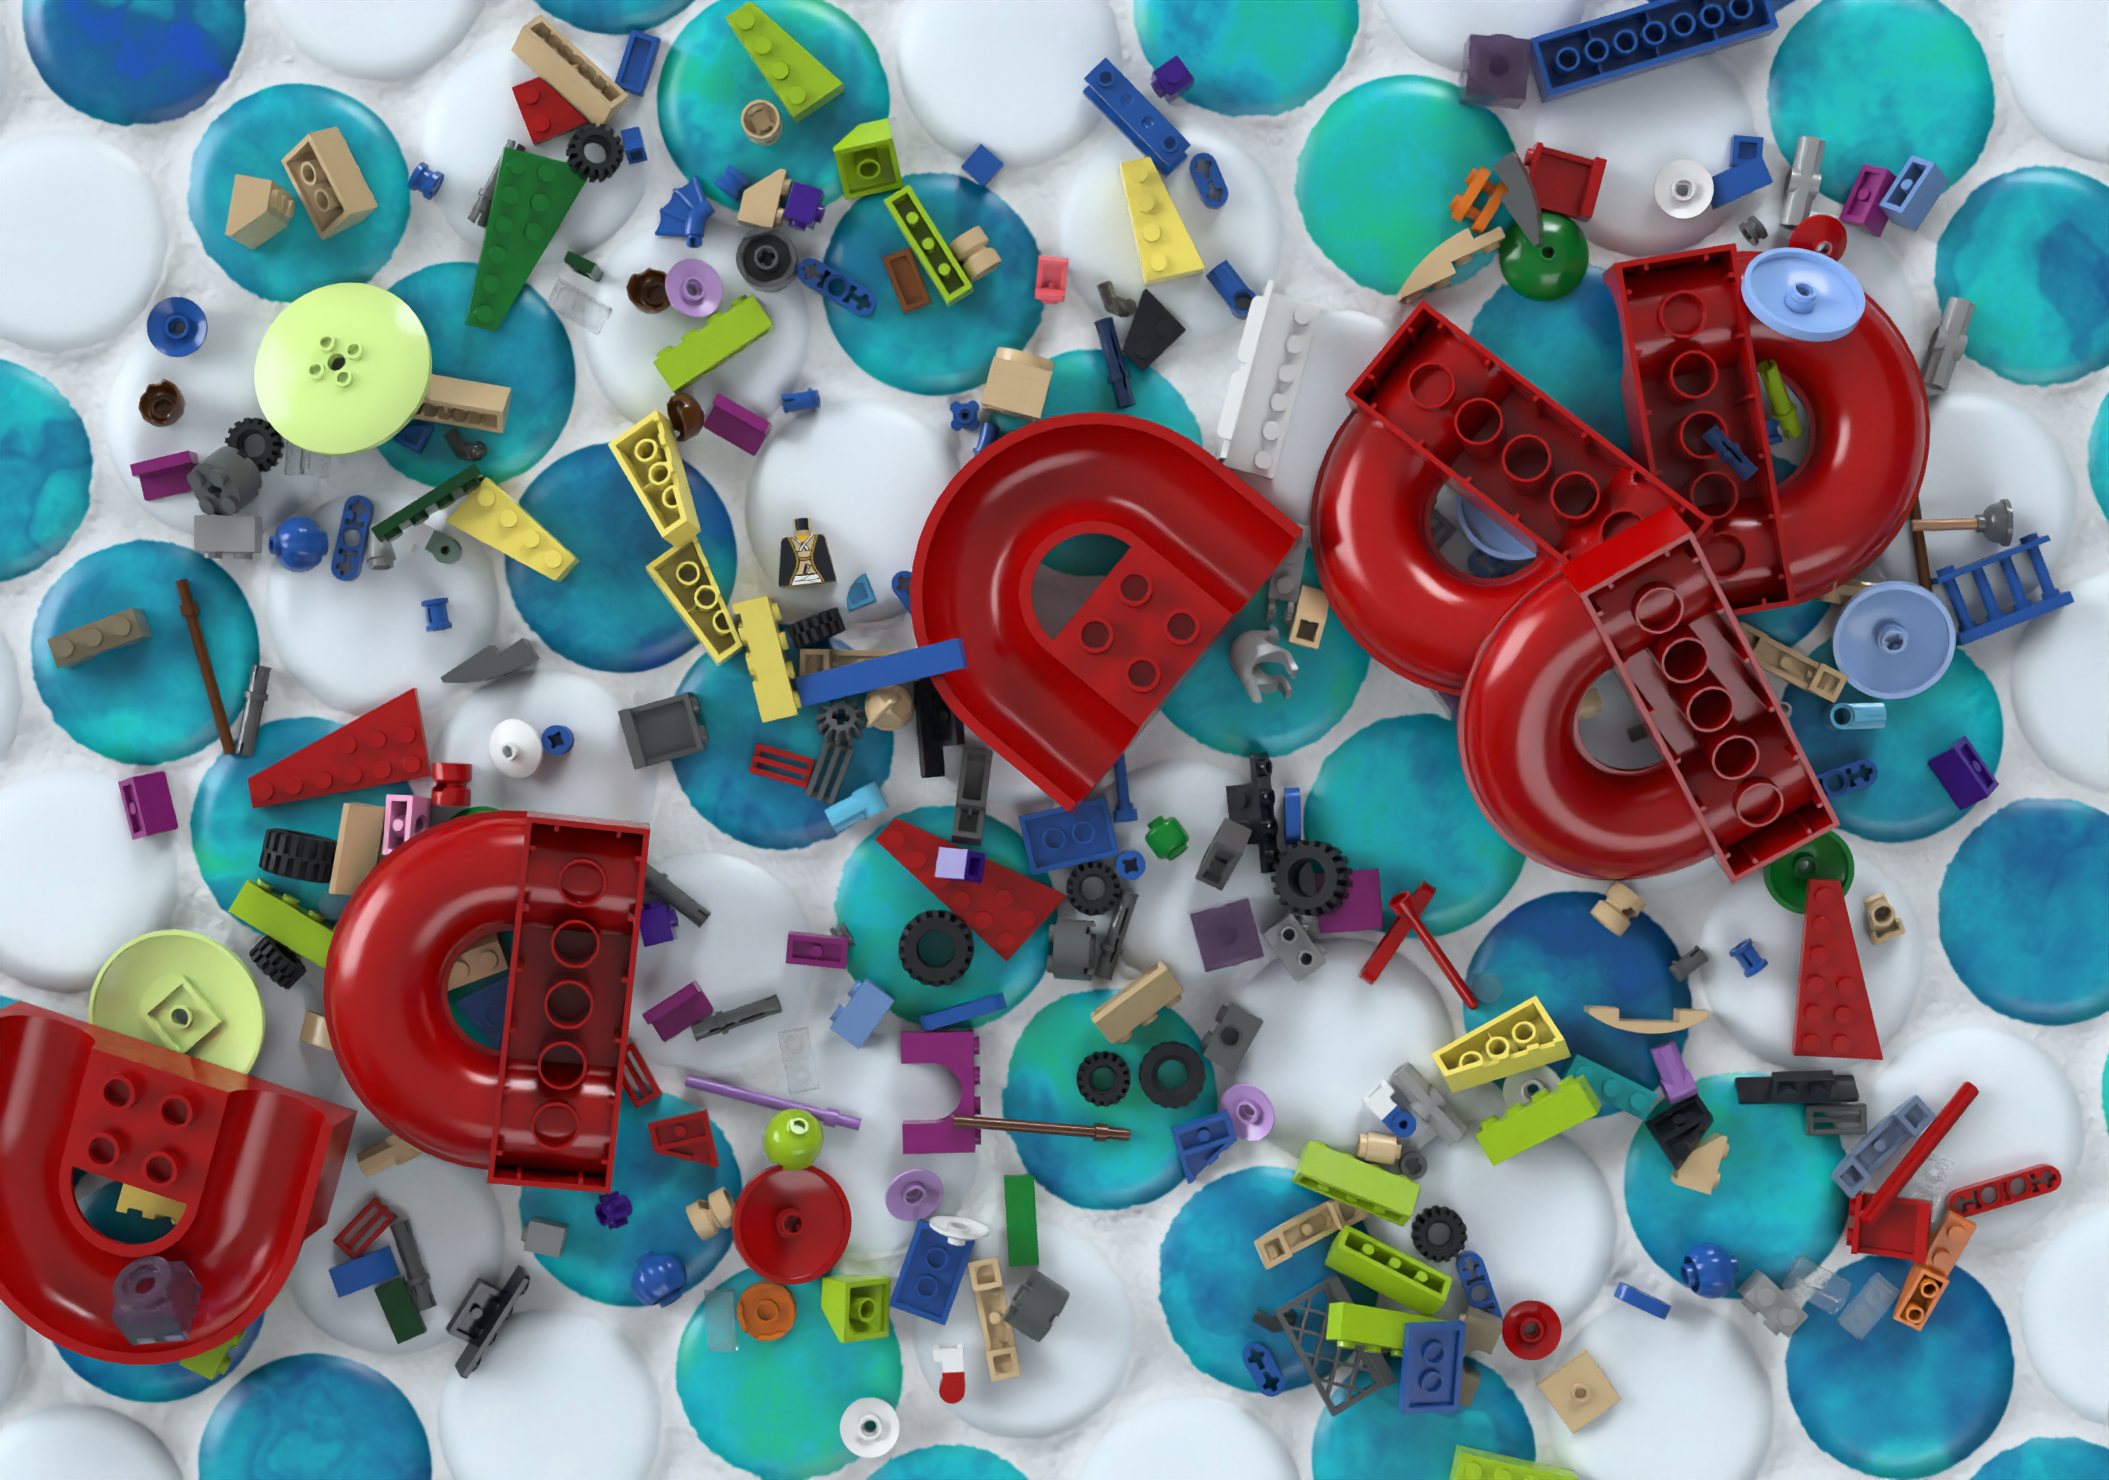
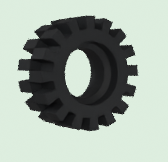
[566,123,624,183]
[225,418,284,473]
[787,607,846,649]
[1066,861,1121,916]
[249,935,307,989]
[1076,1051,1131,1107]
[1411,1205,1468,1263]

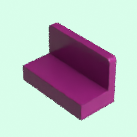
[1839,164,1897,237]
[703,393,772,456]
[130,450,199,501]
[118,771,178,840]
[785,931,849,969]
[642,980,714,1042]

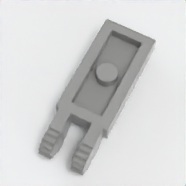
[1266,543,1307,626]

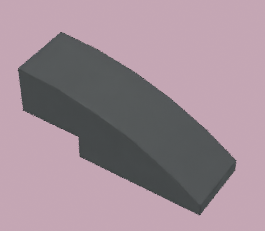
[1492,151,1544,248]
[440,638,540,683]
[951,747,993,846]

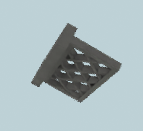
[1273,1273,1397,1417]

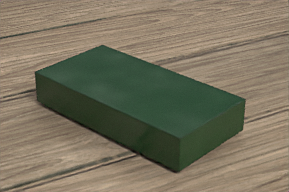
[564,251,604,282]
[374,1276,427,1344]

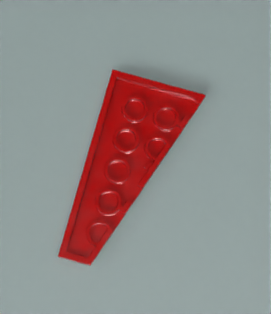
[248,688,432,808]
[875,817,1067,962]
[1791,878,1883,1060]

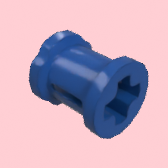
[421,598,452,632]
[1729,938,1768,978]

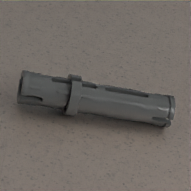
[467,139,526,228]
[235,664,272,756]
[645,863,711,928]
[1093,889,1139,980]
[690,994,782,1041]
[390,1219,437,1312]

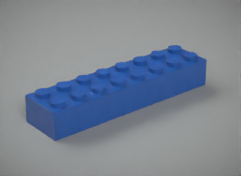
[1525,0,1779,103]

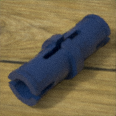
[1701,424,1759,482]

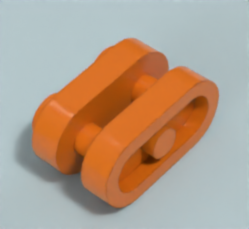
[1448,166,1509,235]

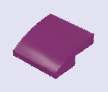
[1315,868,1384,933]

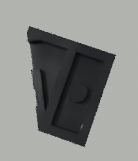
[1645,1094,1714,1171]

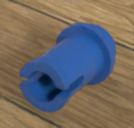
[782,388,821,413]
[972,423,1000,456]

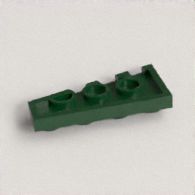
[371,464,485,543]

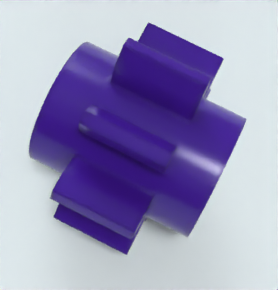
[595,1191,633,1230]

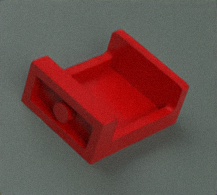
[1523,141,1607,223]
[1846,1191,1933,1264]

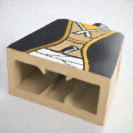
[778,518,838,588]

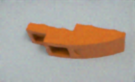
[1892,1210,1977,1331]

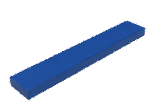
[795,638,968,707]

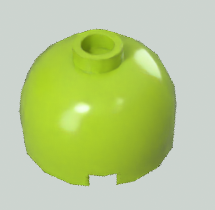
[762,1109,824,1171]

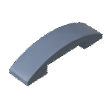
[1830,1095,1937,1199]

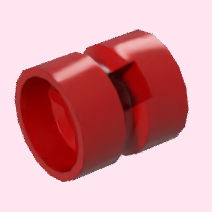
[431,762,472,806]

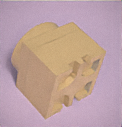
[981,347,1055,423]

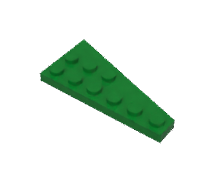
[465,147,588,332]

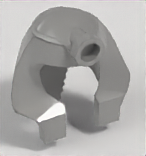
[1229,625,1298,703]

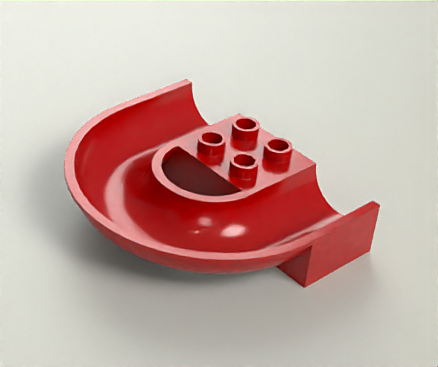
[1602,243,1930,616]
[1310,300,1714,697]
[910,412,1303,815]
[1457,505,1841,884]
[323,810,651,1194]
[0,1001,358,1365]

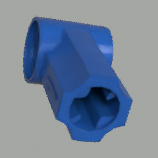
[1206,260,1256,320]

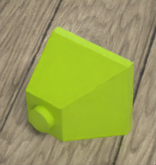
[833,118,904,200]
[821,1275,891,1343]

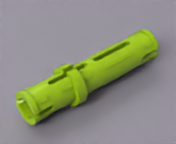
[1757,359,1802,439]

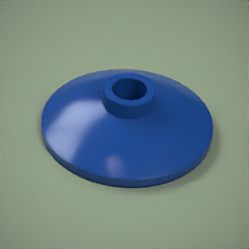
[147,297,208,357]

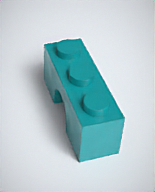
[1559,1051,1658,1121]

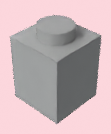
[521,1217,570,1258]

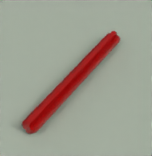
[1858,1081,1979,1227]

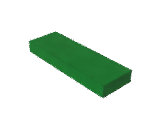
[1004,1174,1039,1267]

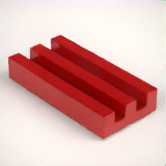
[749,743,815,788]
[623,1042,663,1109]
[333,1196,398,1260]

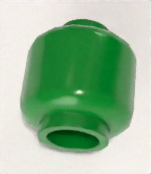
[1145,815,1189,862]

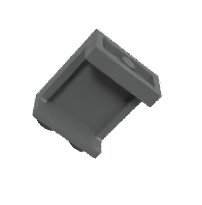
[618,692,710,769]

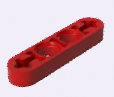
[1358,880,1436,985]
[1945,1164,2062,1218]

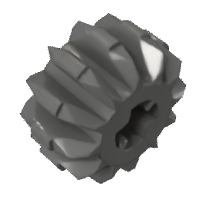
[816,697,867,748]

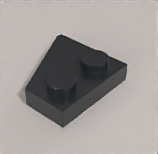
[1122,289,1186,372]

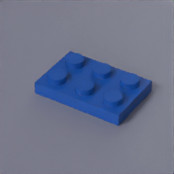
[1018,797,1119,875]
[888,1219,975,1325]
[1398,1320,1466,1414]

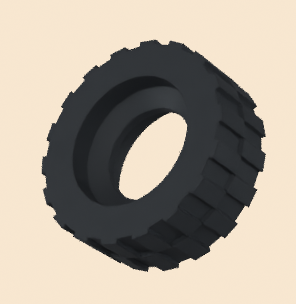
[1139,1041,1206,1109]

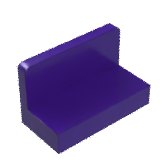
[1927,736,1999,810]

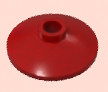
[1788,214,1847,262]
[1501,1300,1562,1360]

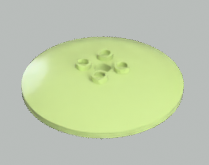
[255,282,432,456]
[88,929,265,1075]

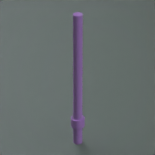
[685,1075,862,1131]

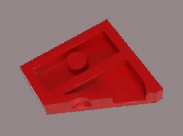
[511,77,588,145]
[647,1109,720,1168]

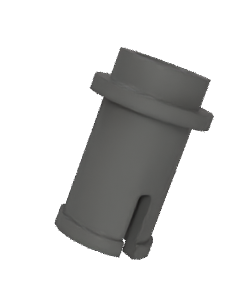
[1669,945,1709,982]

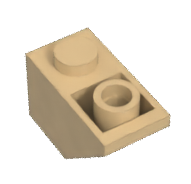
[737,168,792,229]
[1286,585,1329,651]
[1670,1132,1729,1195]

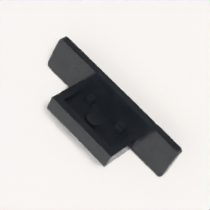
[913,677,965,778]
[1226,752,1280,873]
[1734,1070,1859,1105]
[446,1265,530,1379]

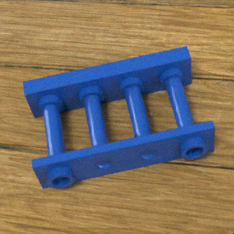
[1083,57,1191,178]
[1931,532,2074,646]

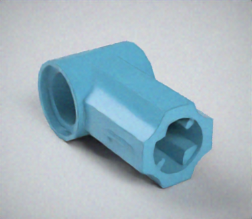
[1821,702,1887,731]
[824,781,889,833]

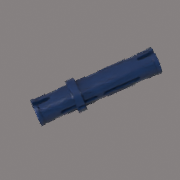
[1094,317,1136,409]

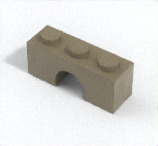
[47,608,152,669]
[1457,1305,1502,1408]

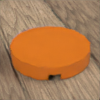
[737,1280,797,1341]

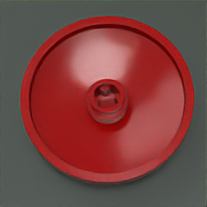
[732,1164,852,1285]

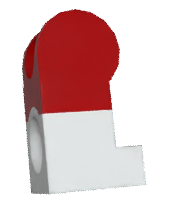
[933,1343,966,1404]

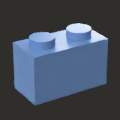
[1879,155,1949,232]
[829,978,896,1049]

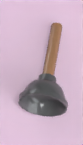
[1909,499,2013,547]

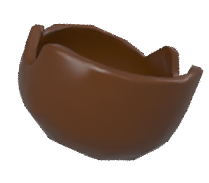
[626,268,671,314]
[138,379,186,427]
[667,393,704,442]

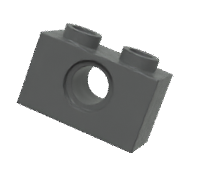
[1200,1001,1264,1073]

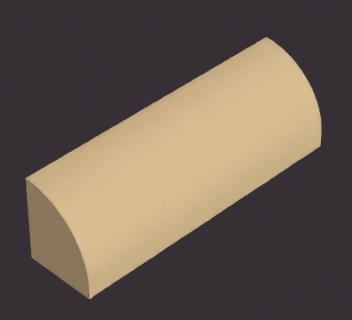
[511,15,629,127]
[413,374,511,434]

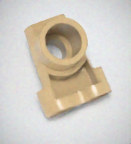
[1863,892,1906,945]

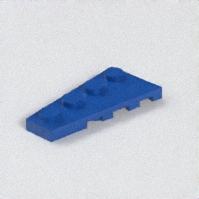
[455,975,509,1050]

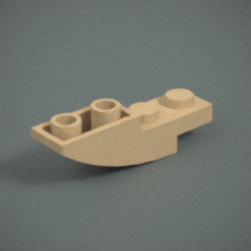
[1396,226,1506,303]

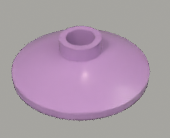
[665,259,723,318]
[1220,1084,1275,1141]
[885,1169,944,1221]

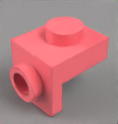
[1035,255,1069,305]

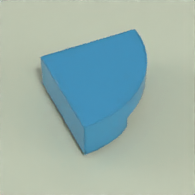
[847,573,877,613]

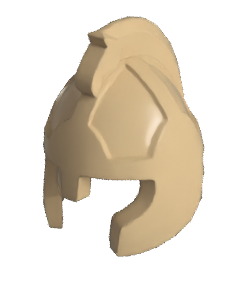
[864,685,915,732]

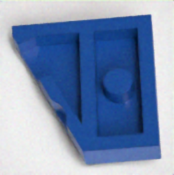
[1170,1109,1237,1184]

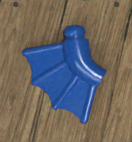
[655,175,715,248]

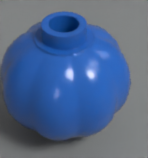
[269,516,328,572]
[1680,1242,1739,1299]
[631,1251,687,1308]

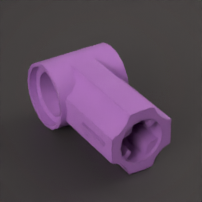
[1650,1040,1698,1105]

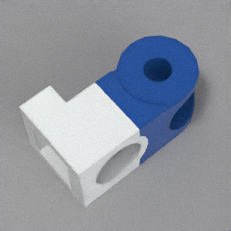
[1362,1079,1416,1138]

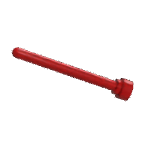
[1389,891,1478,1010]

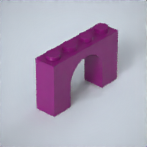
[901,1029,981,1154]

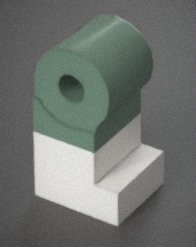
[400,523,462,564]

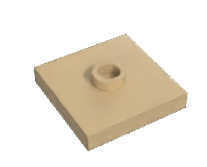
[1536,1349,1621,1434]

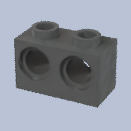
[1195,817,1252,891]

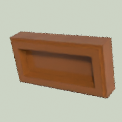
[882,247,932,315]

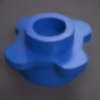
[950,400,980,431]

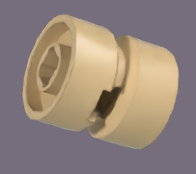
[741,100,783,147]
[948,226,1002,283]
[1590,880,1647,937]
[686,1187,735,1241]

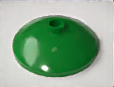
[1499,211,1589,301]
[1763,830,1855,914]

